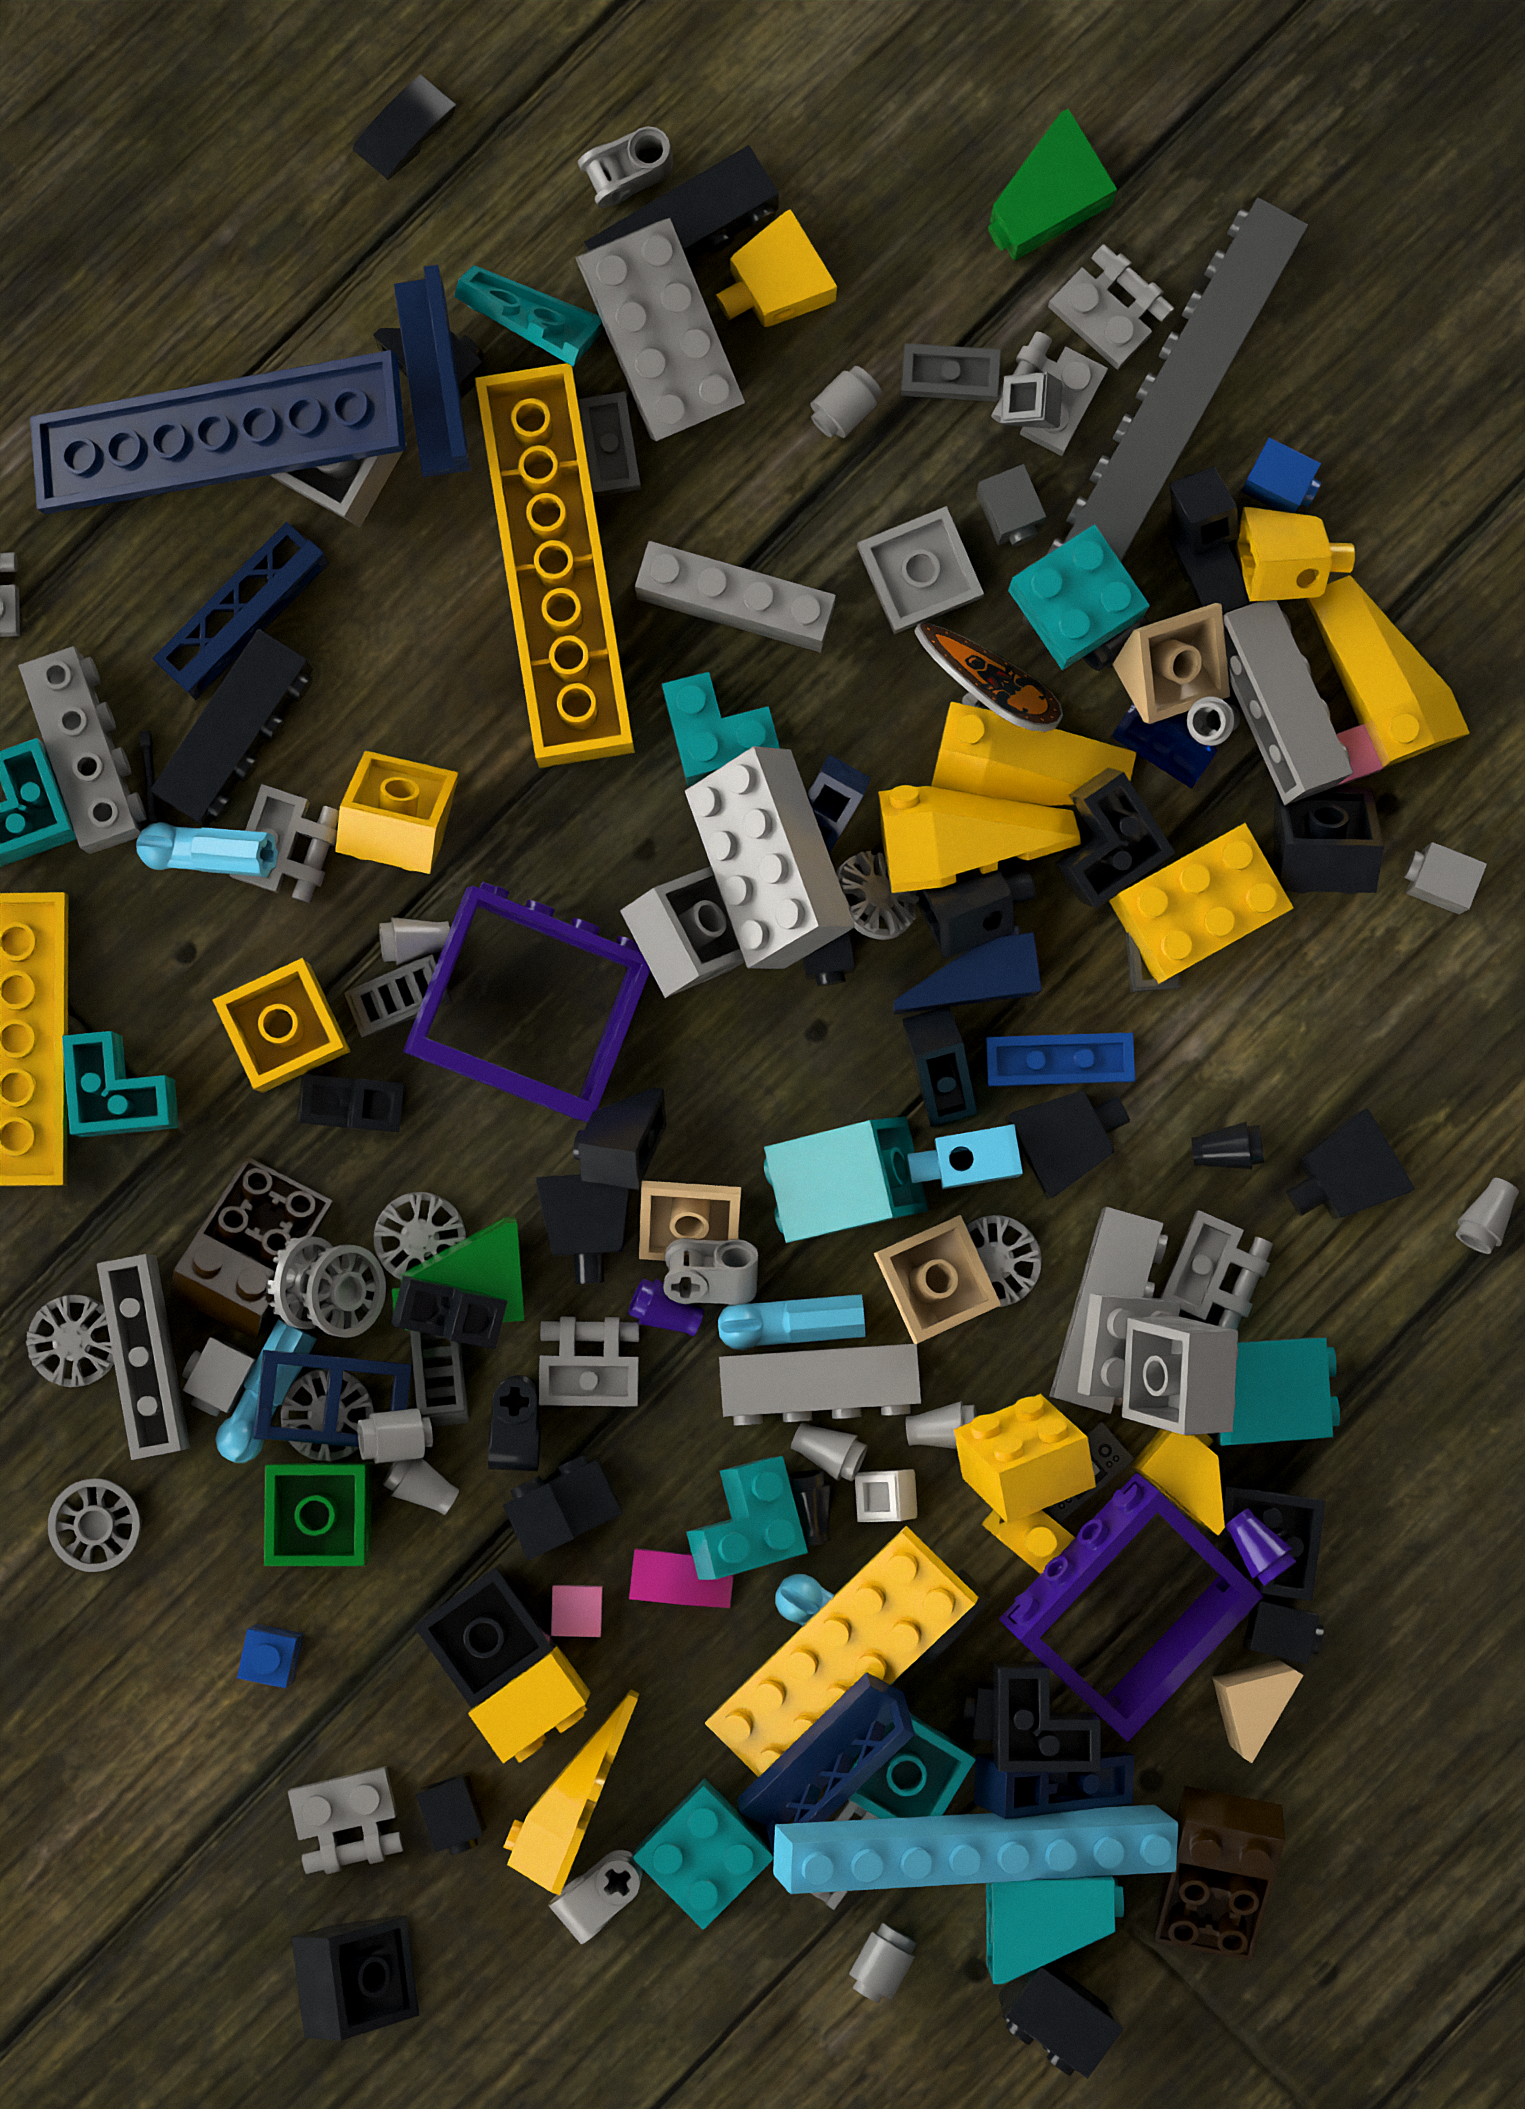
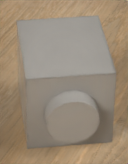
[1404,842,1487,915]

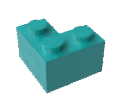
[662,672,780,787]
[0,738,77,867]
[62,1031,179,1137]
[686,1456,808,1580]

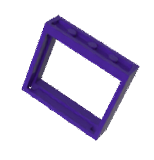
[403,881,650,1123]
[999,1473,1263,1742]

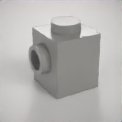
[182,1337,258,1417]

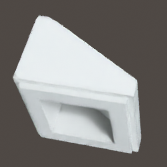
[855,1469,917,1522]

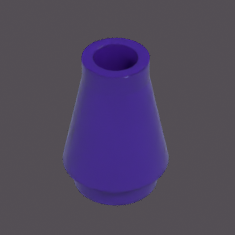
[628,1278,704,1336]
[1225,1508,1296,1586]

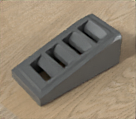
[344,955,453,1038]
[410,1330,470,1427]

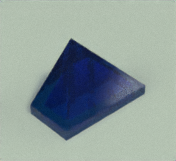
[1111,703,1218,789]

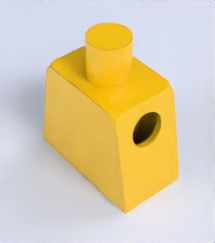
[715,209,837,327]
[1234,507,1355,601]
[982,1509,1075,1574]

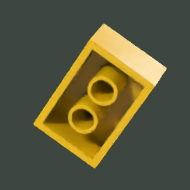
[1109,823,1294,984]

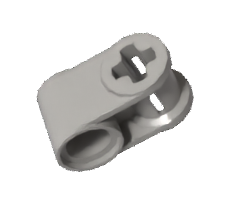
[578,126,674,208]
[663,1238,758,1306]
[548,1850,643,1944]

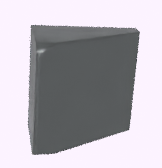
[1001,372,1063,429]

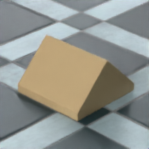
[1113,603,1230,724]
[639,1181,742,1262]
[874,1215,1001,1344]
[1212,1660,1303,1763]

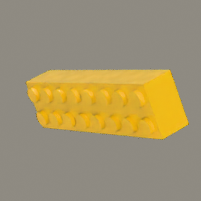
[475,363,635,768]

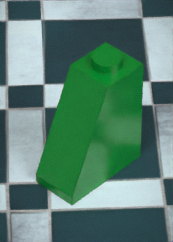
[988,108,1117,261]
[392,1216,524,1331]

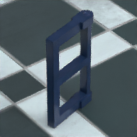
[252,1349,412,1447]

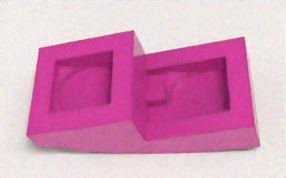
[629,1548,734,1608]

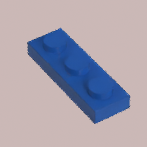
[985,1032,1135,1087]

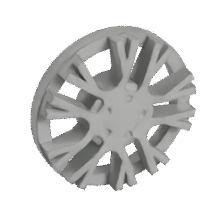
[836,851,919,940]
[374,1192,466,1280]
[966,1215,1042,1307]
[268,1236,341,1329]
[302,1244,386,1338]
[26,1295,114,1387]
[281,1368,374,1461]
[48,1478,142,1572]

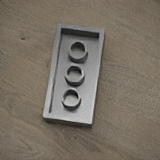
[575,218,745,441]
[685,746,855,969]

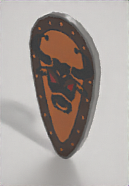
[914,622,1063,732]

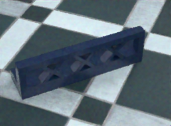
[394,265,472,477]
[152,521,330,701]
[737,1672,915,1856]

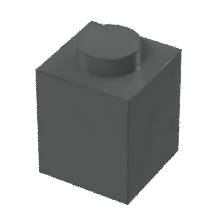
[976,464,1046,547]

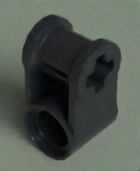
[488,1375,541,1471]

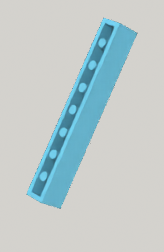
[773,1805,1178,1894]

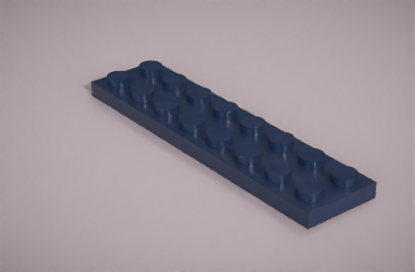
[30,350,406,514]

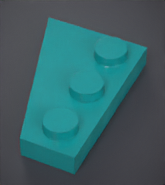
[454,265,603,367]

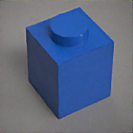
[1240,438,1322,513]
[237,1624,304,1689]

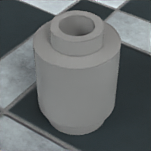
[811,366,882,438]
[358,1408,433,1463]
[849,1923,917,2003]

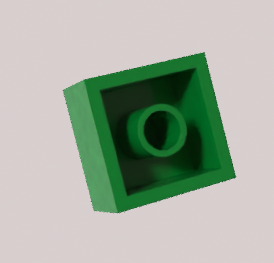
[264,1463,372,1566]

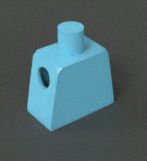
[907,1124,1023,1189]

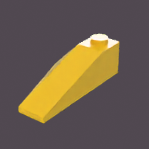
[1306,575,1470,770]
[931,702,1137,807]
[878,785,1081,893]
[503,1690,640,1896]

